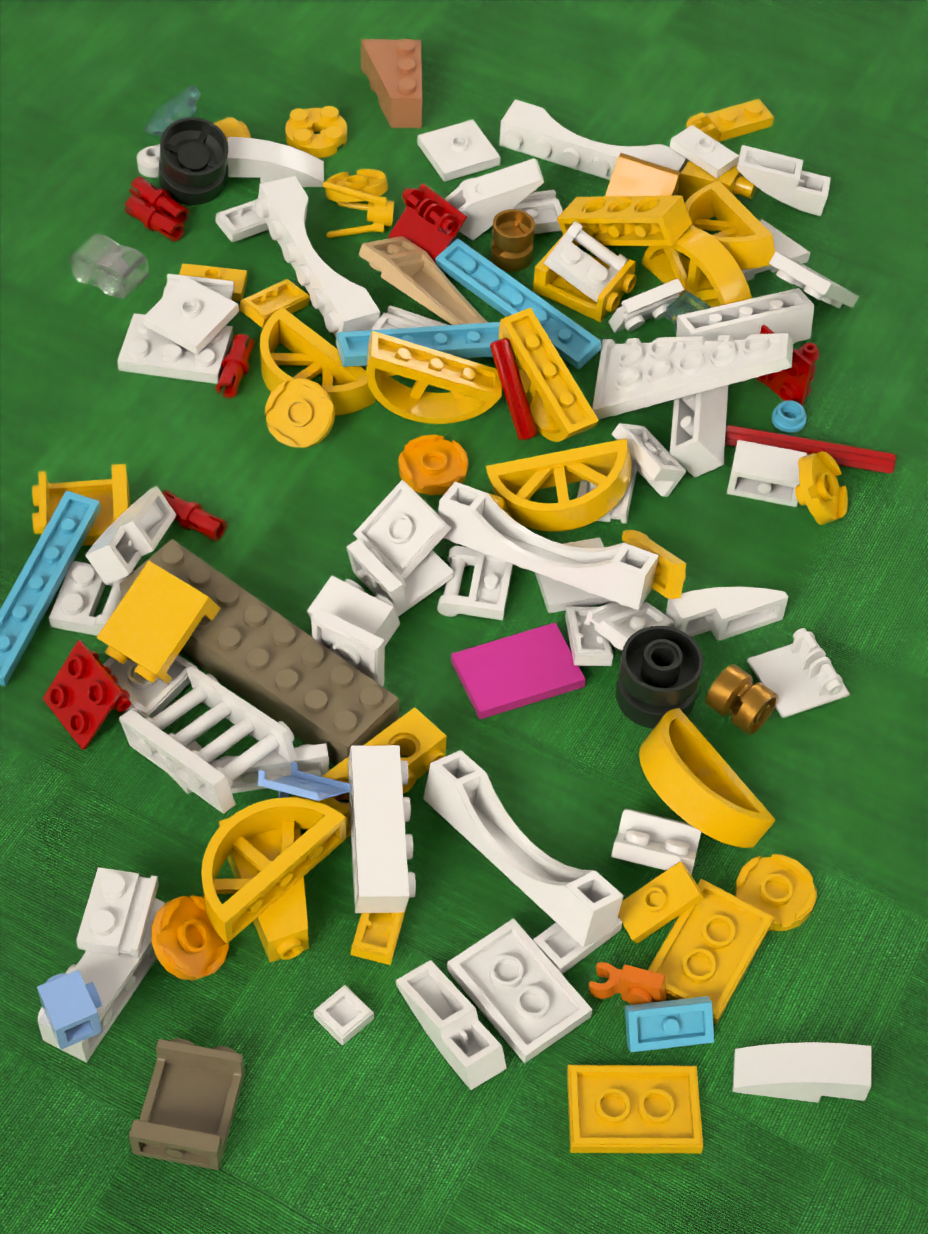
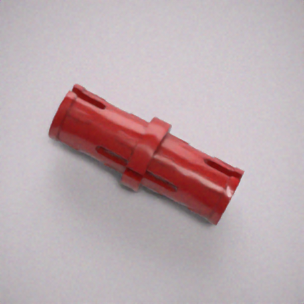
[129,176,189,224]
[124,195,185,242]
[215,334,255,398]
[161,490,227,542]

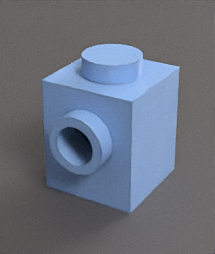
[37,969,102,1050]

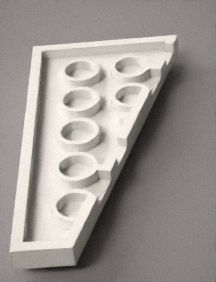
[592,333,793,420]

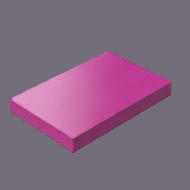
[451,622,586,720]

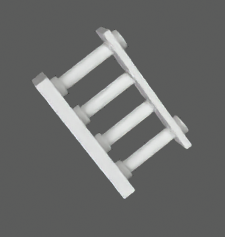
[119,666,297,814]

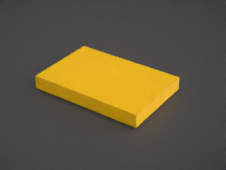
[648,879,775,1025]
[567,1065,703,1154]

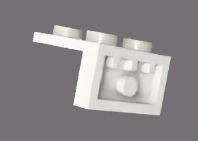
[346,539,454,617]

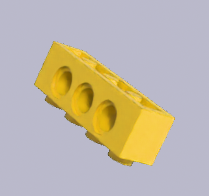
[557,195,692,246]
[296,707,447,838]

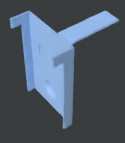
[258,762,351,801]

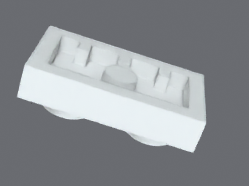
[612,423,686,497]
[611,809,701,875]

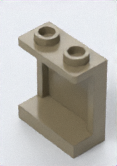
[129,1038,245,1170]

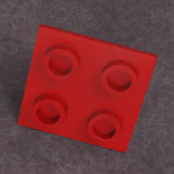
[388,183,467,263]
[756,325,820,406]
[42,640,131,750]

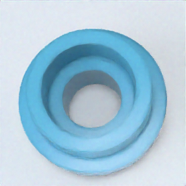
[772,400,807,433]

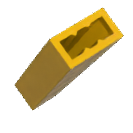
[218,796,309,962]

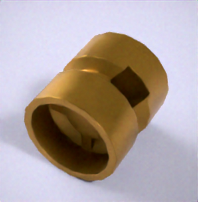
[491,209,535,272]
[705,664,779,735]

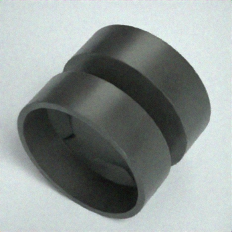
[158,117,228,205]
[616,626,703,729]

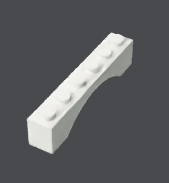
[499,100,688,188]
[255,176,380,337]
[438,482,659,610]
[423,750,624,948]

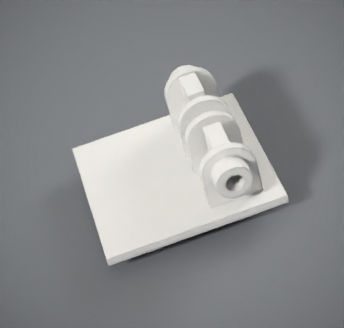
[747,628,850,718]

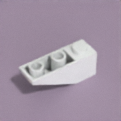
[445,158,544,240]

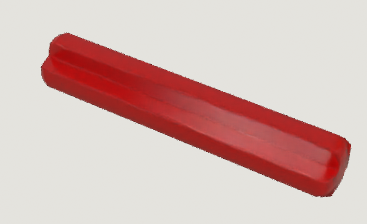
[490,338,537,440]

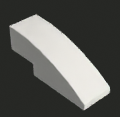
[227,137,324,187]
[737,145,831,217]
[85,486,177,585]
[665,586,788,641]
[395,960,507,1090]
[732,1042,871,1103]

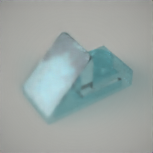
[144,85,202,136]

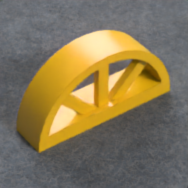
[685,181,775,270]
[642,227,752,311]
[260,307,376,416]
[498,308,599,442]
[366,331,502,424]
[486,438,632,532]
[639,708,776,848]
[201,797,346,944]

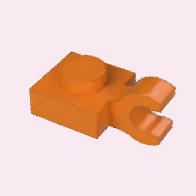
[589,962,667,1005]

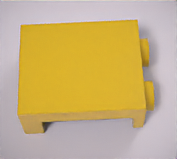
[533,230,637,322]
[32,464,130,546]
[97,561,221,684]

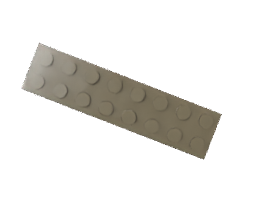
[119,539,399,765]

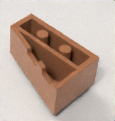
[361,39,422,128]

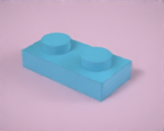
[625,996,714,1052]

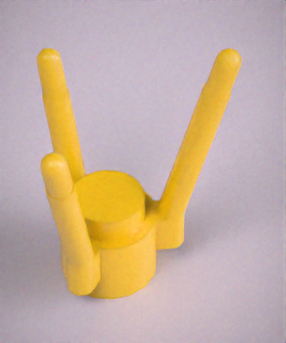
[322,182,394,238]

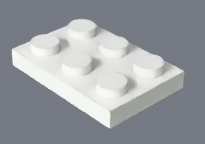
[769,252,860,309]
[117,313,233,384]
[447,918,592,1064]

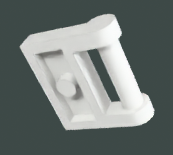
[543,221,628,302]
[437,546,513,620]
[49,561,134,636]

